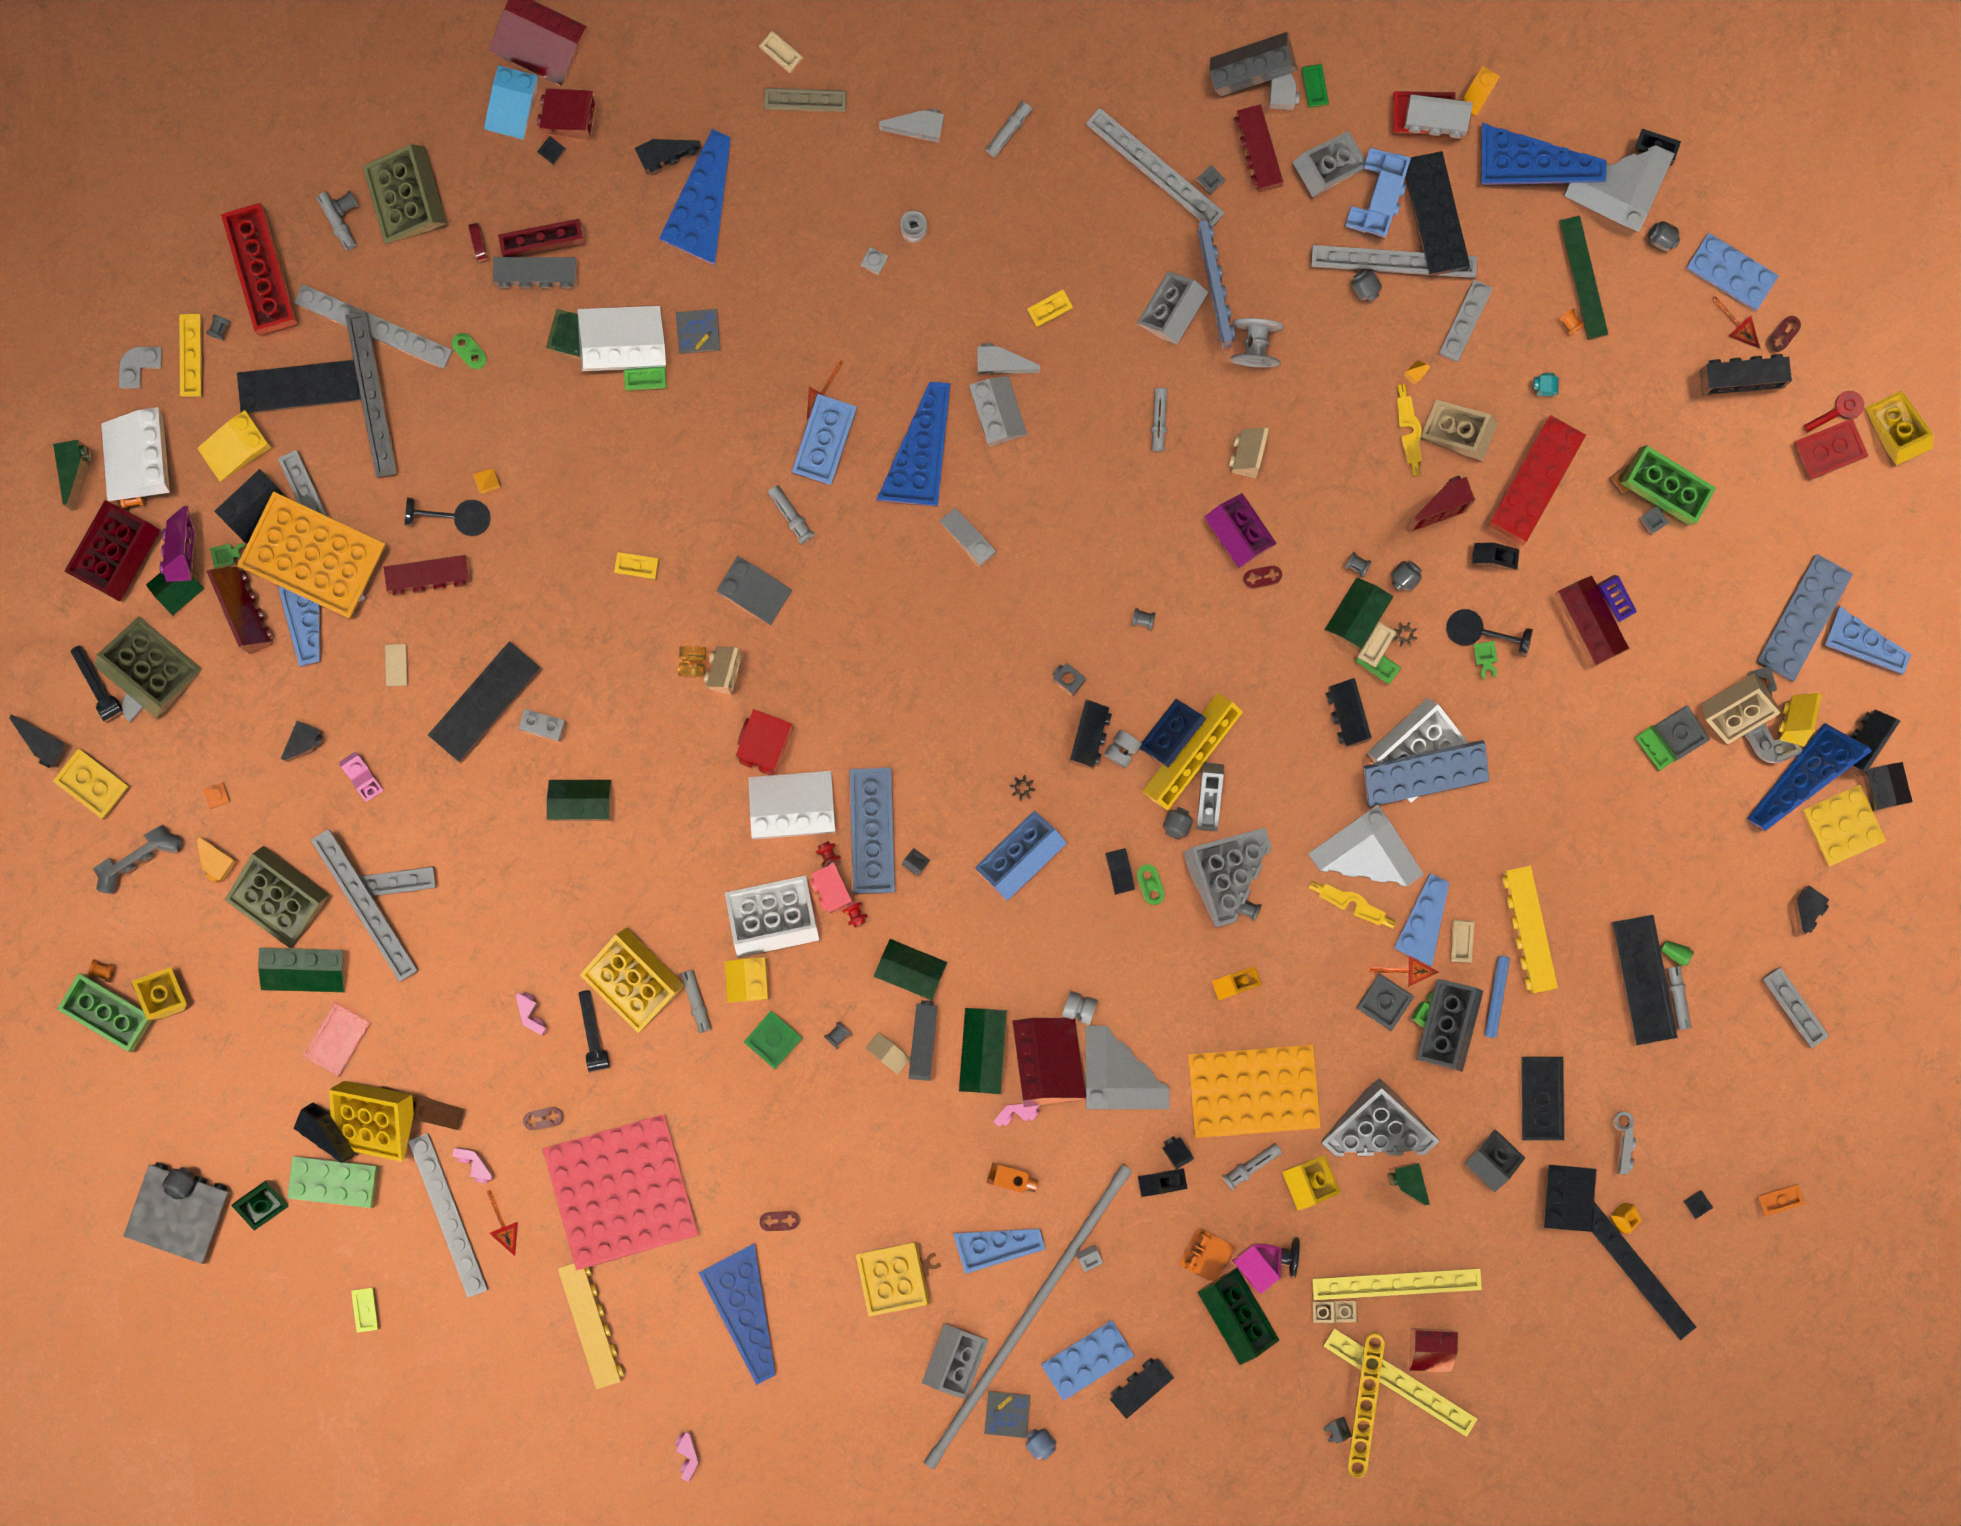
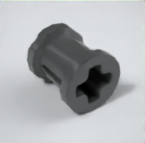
[332,190,359,216]
[206,314,231,341]
[1345,552,1372,577]
[1131,608,1156,631]
[1236,900,1262,922]
[824,1022,852,1049]

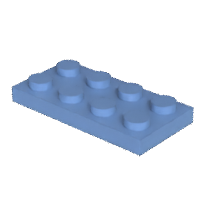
[1686,233,1779,311]
[792,394,857,485]
[1041,1320,1134,1401]

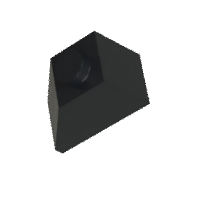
[1635,129,1681,166]
[1472,542,1520,570]
[281,721,324,762]
[1105,848,1135,895]
[1162,1136,1194,1170]
[1138,1168,1188,1197]

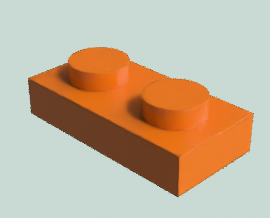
[1758,1184,1805,1216]

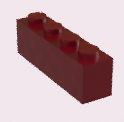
[1234,104,1283,193]
[498,219,585,257]
[384,555,471,596]

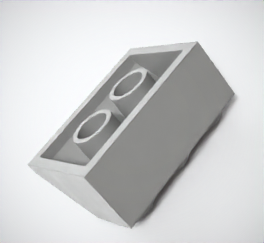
[1404,95,1473,138]
[1137,271,1208,344]
[969,376,1027,447]
[922,1323,989,1399]

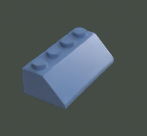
[975,810,1067,901]

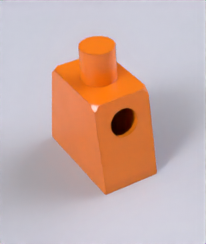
[986,1162,1038,1194]

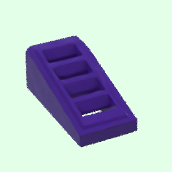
[1597,575,1637,622]

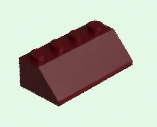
[1555,576,1630,668]

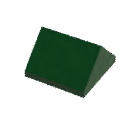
[146,572,204,616]
[231,1180,289,1231]

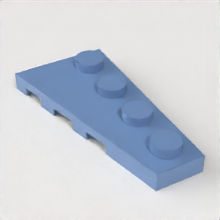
[278,586,321,667]
[1825,606,1911,675]
[1394,873,1449,967]
[953,1229,1045,1274]

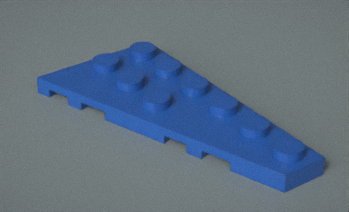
[1482,123,1607,185]
[659,129,731,265]
[876,382,950,507]
[1747,723,1872,831]
[699,1243,775,1385]

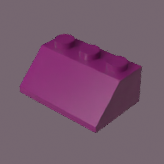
[1205,493,1277,568]
[160,506,195,582]

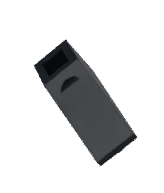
[635,139,702,174]
[293,1102,355,1163]

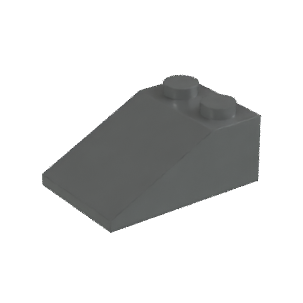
[717,556,792,626]

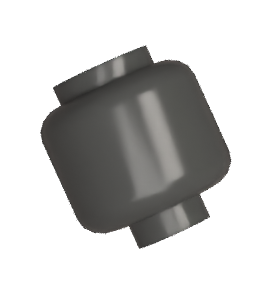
[1648,221,1680,252]
[1351,270,1382,302]
[1391,560,1422,591]
[1163,807,1193,840]
[162,1167,194,1200]

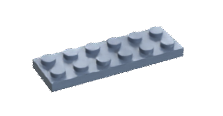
[1197,220,1235,349]
[1757,554,1853,682]
[1363,740,1489,807]
[850,768,895,894]

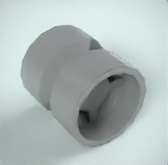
[900,210,927,243]
[1104,730,1142,768]
[1062,991,1098,1025]

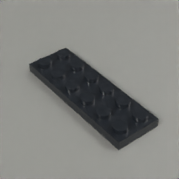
[1405,151,1470,277]
[237,360,361,414]
[428,641,541,762]
[1611,914,1678,1045]

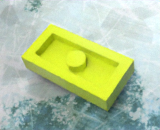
[352,1288,379,1333]

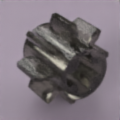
[1393,622,1417,647]
[1010,775,1035,801]

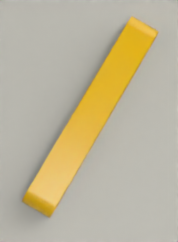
[1348,1331,1385,1478]

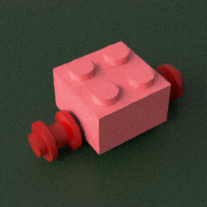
[810,841,868,928]

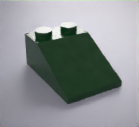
[53,440,92,511]

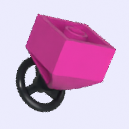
[1232,1237,1300,1294]

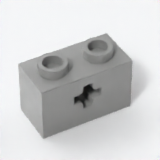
[518,709,567,742]

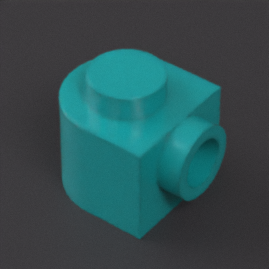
[1533,372,1559,396]

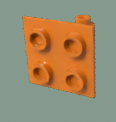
[1179,1227,1235,1282]

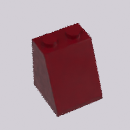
[537,88,596,141]
[1409,1328,1458,1372]

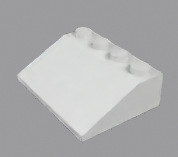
[577,306,666,371]
[101,407,170,501]
[1367,698,1468,803]
[748,771,836,839]
[725,875,819,958]

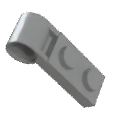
[1612,1112,1636,1175]

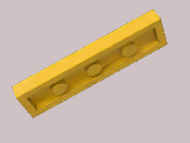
[179,314,202,397]

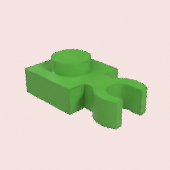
[210,543,247,569]
[1473,641,1498,679]
[1411,991,1434,1029]

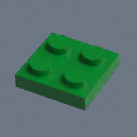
[744,1011,802,1069]

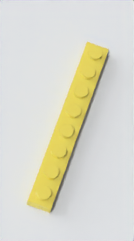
[1312,1269,1482,1300]
[1323,1328,1477,1437]

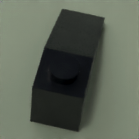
[9,714,69,768]

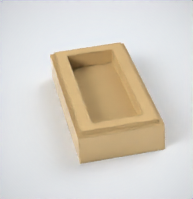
[759,31,803,73]
[1358,622,1397,668]
[385,644,408,687]
[1450,920,1475,963]

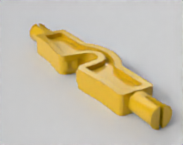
[1397,384,1422,477]
[1308,880,1396,929]

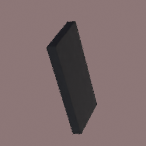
[1521,1057,1564,1140]

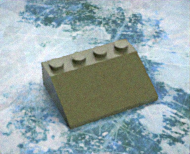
[363,144,447,244]
[94,616,201,719]
[225,846,329,949]

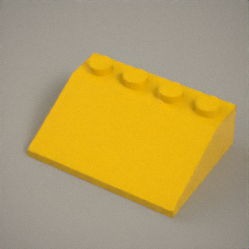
[580,927,685,1033]
[329,1081,414,1162]

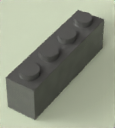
[493,257,578,289]

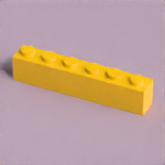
[1142,693,1243,811]
[1502,866,1558,994]
[558,1264,624,1390]

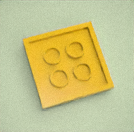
[1802,785,1886,867]
[856,1242,930,1317]

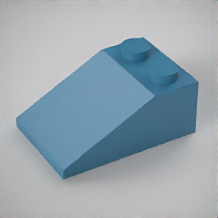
[484,65,540,140]

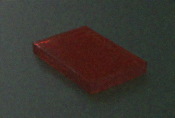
[303,1002,371,1077]

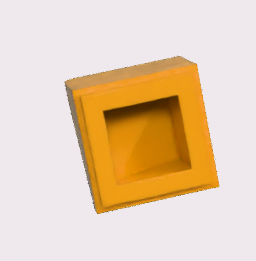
[1403,361,1430,385]
[473,468,501,495]
[1611,1203,1642,1234]

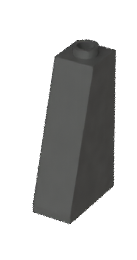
[909,1000,938,1081]

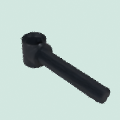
[71,646,123,722]
[578,990,610,1073]

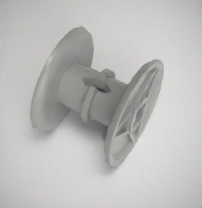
[1230,318,1284,367]

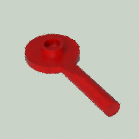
[1803,390,1865,433]

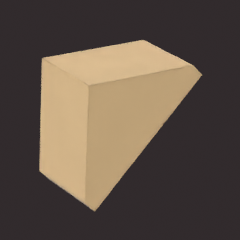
[865,1032,911,1074]

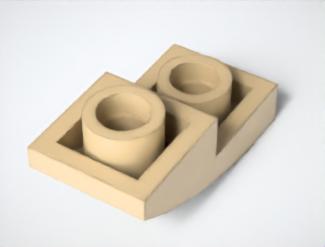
[1313,1301,1358,1323]

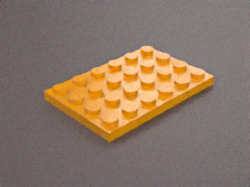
[237,491,386,619]
[1188,1045,1320,1138]

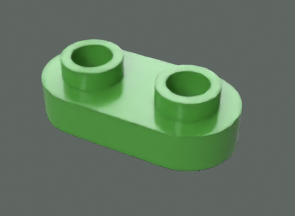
[452,333,487,370]
[1137,864,1165,905]

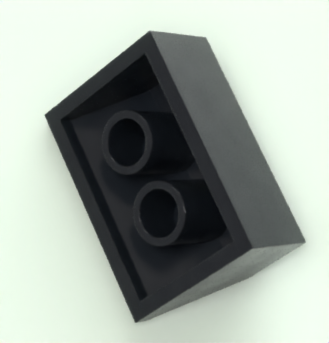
[214,469,288,544]
[1325,678,1372,748]
[1069,699,1112,769]
[1848,709,1900,776]
[1544,1165,1597,1232]

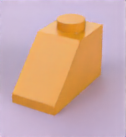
[1462,66,1500,116]
[197,837,237,882]
[1212,966,1262,1001]

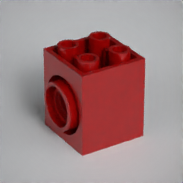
[735,709,794,775]

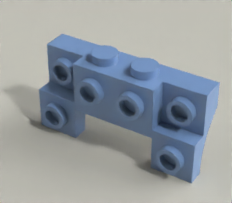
[1345,148,1411,238]

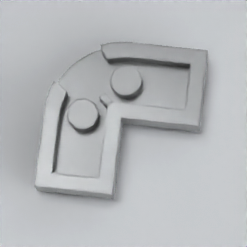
[119,347,163,389]
[1745,723,1802,763]

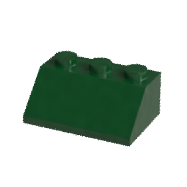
[1324,578,1394,651]
[547,780,612,821]
[873,939,948,1001]
[1387,1163,1430,1205]

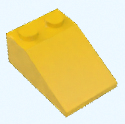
[1865,390,1934,466]
[197,410,272,482]

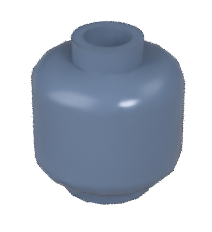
[1025,1429,1056,1460]

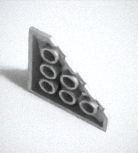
[1564,145,1675,232]
[1308,805,1424,887]
[1183,827,1272,928]
[1086,1026,1170,1109]
[1321,1078,1440,1156]

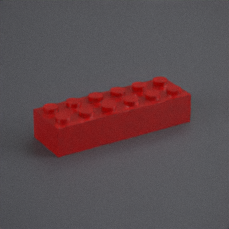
[221,203,298,336]
[1488,415,1586,546]

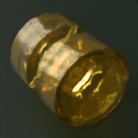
[678,646,706,678]

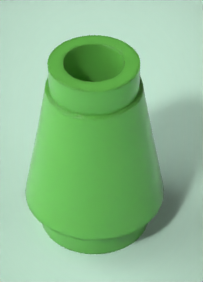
[1661,940,1694,966]

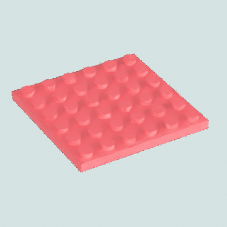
[542,1114,698,1271]

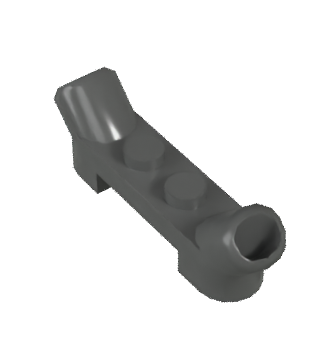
[93,825,182,894]

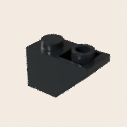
[1793,885,1830,935]

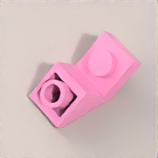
[339,751,383,802]
[516,992,547,1036]
[993,1104,1040,1127]
[453,1148,494,1183]
[675,1431,700,1482]

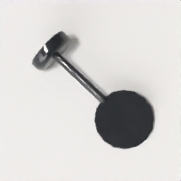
[404,497,491,536]
[1446,609,1533,657]

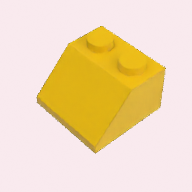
[1778,693,1822,746]
[724,957,769,1003]
[131,967,187,1020]
[1282,1154,1341,1211]

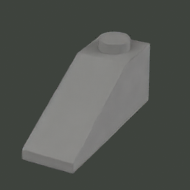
[1269,73,1300,110]
[879,109,944,142]
[977,343,1040,375]
[940,508,996,568]
[1197,763,1224,831]

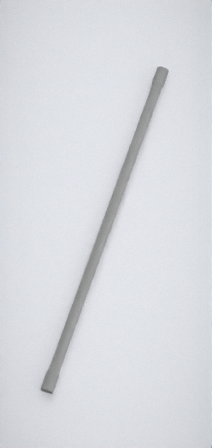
[923,1164,1132,1469]

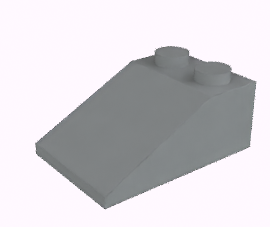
[1293,131,1366,197]

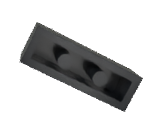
[1109,1357,1174,1419]

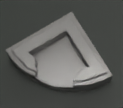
[122,693,143,722]

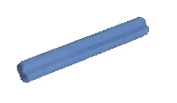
[1485,956,1510,1038]

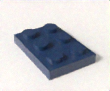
[1139,699,1206,768]

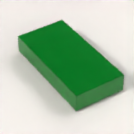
[1301,64,1329,108]

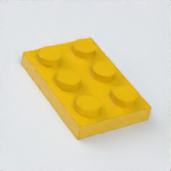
[53,748,129,819]

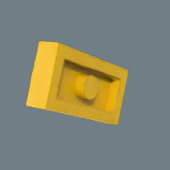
[1027,290,1073,328]
[614,552,659,580]

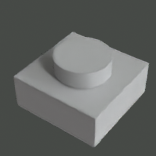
[861,247,888,275]
[1076,1245,1103,1272]

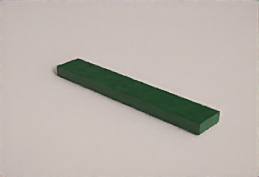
[1559,216,1608,340]

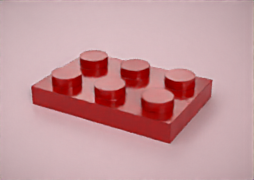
[1393,91,1456,134]
[1794,418,1868,480]

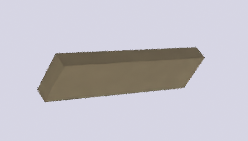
[764,88,847,112]

